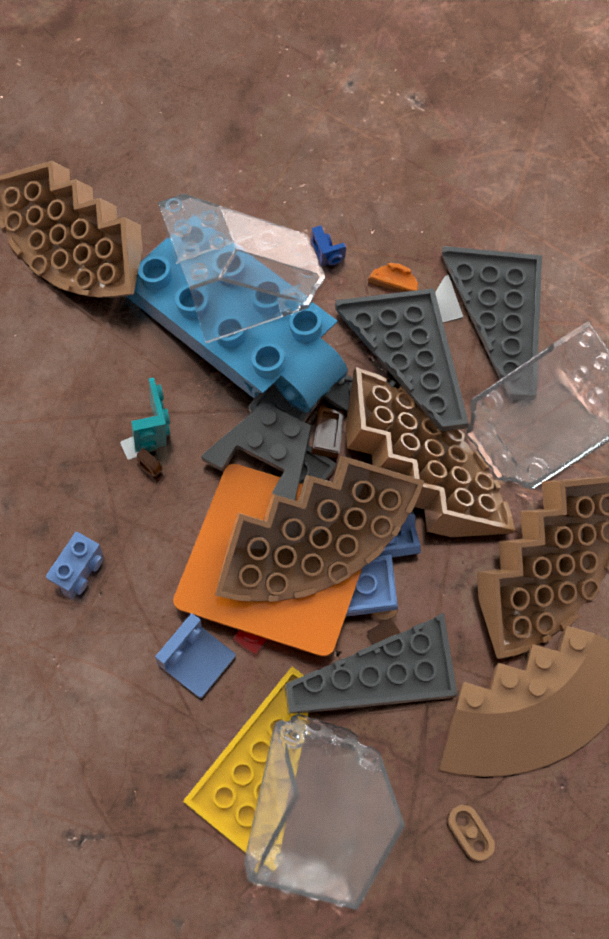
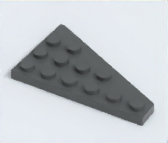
[442,246,542,400]
[335,288,469,432]

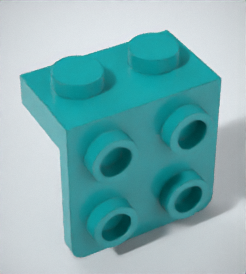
[131,377,170,453]

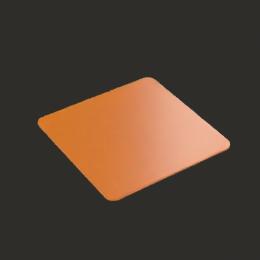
[173,464,362,656]

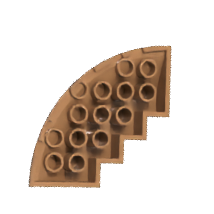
[0,161,143,298]
[346,367,515,537]
[215,456,424,602]
[477,476,609,659]
[439,626,609,777]

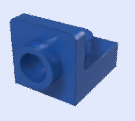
[311,225,347,266]

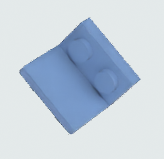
[155,613,236,698]

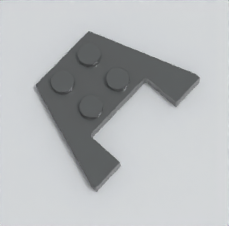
[201,402,311,501]

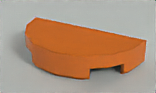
[368,263,418,292]

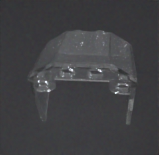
[158,194,325,343]
[467,321,609,489]
[244,714,405,910]

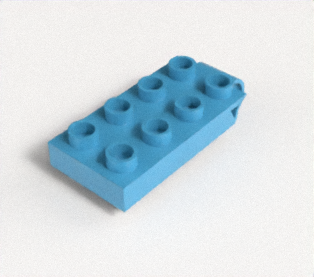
[126,214,348,413]

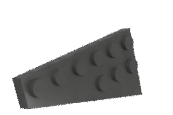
[285,613,458,715]

